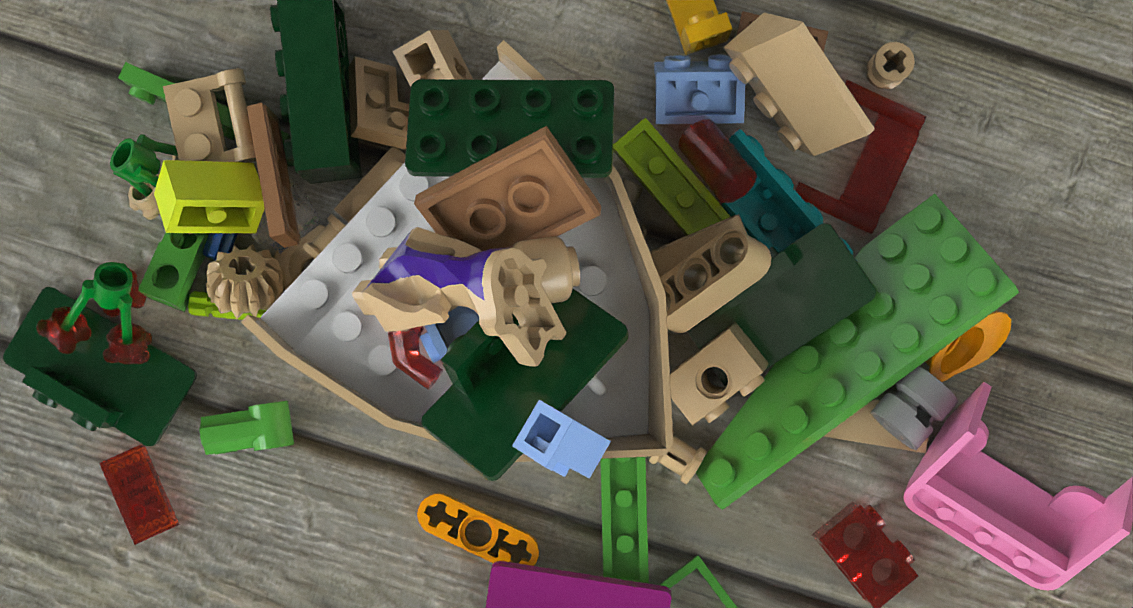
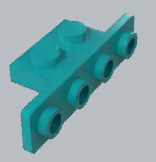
[721,129,857,261]

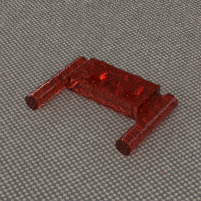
[794,79,927,234]

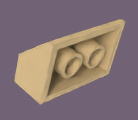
[723,13,875,156]

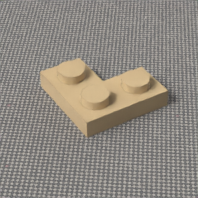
[348,56,410,150]

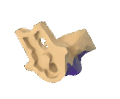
[352,227,566,366]

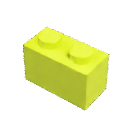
[154,160,265,233]

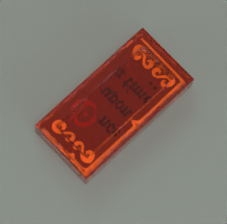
[99,444,180,545]

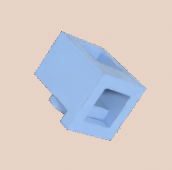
[512,400,611,478]

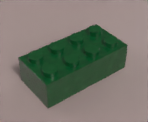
[270,0,362,184]

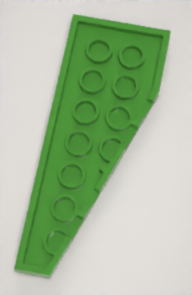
[696,193,1019,510]

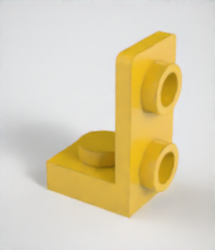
[666,0,733,55]

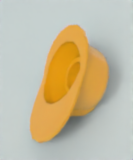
[925,311,1012,382]

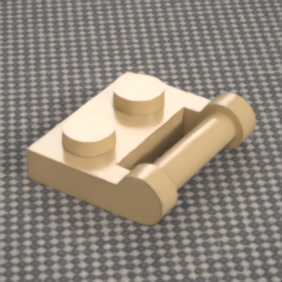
[163,68,256,163]

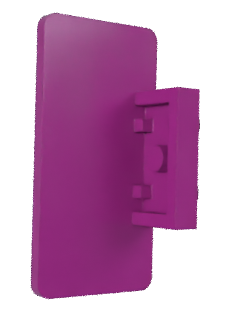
[486,561,672,608]

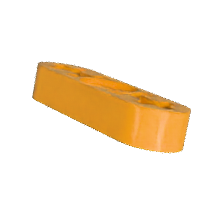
[417,493,539,566]

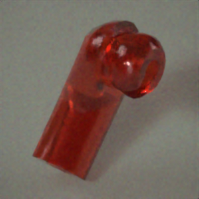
[388,326,443,390]

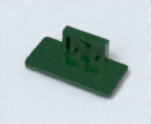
[405,79,614,178]
[687,223,876,386]
[3,287,197,446]
[421,289,629,481]

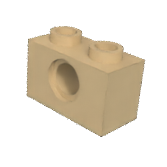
[670,322,769,426]

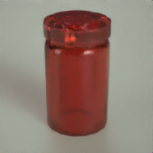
[678,119,757,203]

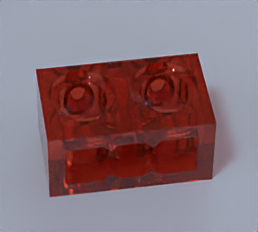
[812,501,918,608]

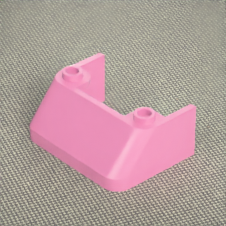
[903,382,1133,590]

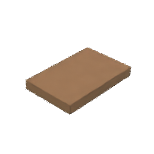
[414,126,601,251]

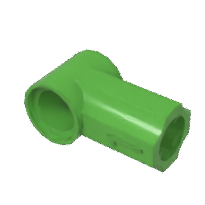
[199,401,294,455]

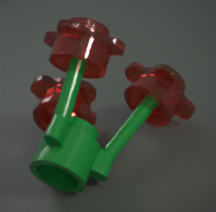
[36,262,152,364]

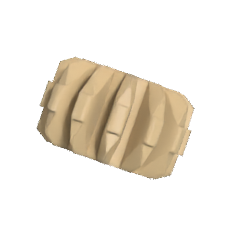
[206,244,283,319]

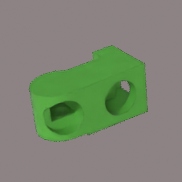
[138,233,209,313]

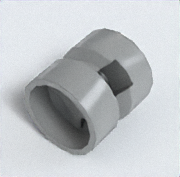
[871,366,958,450]

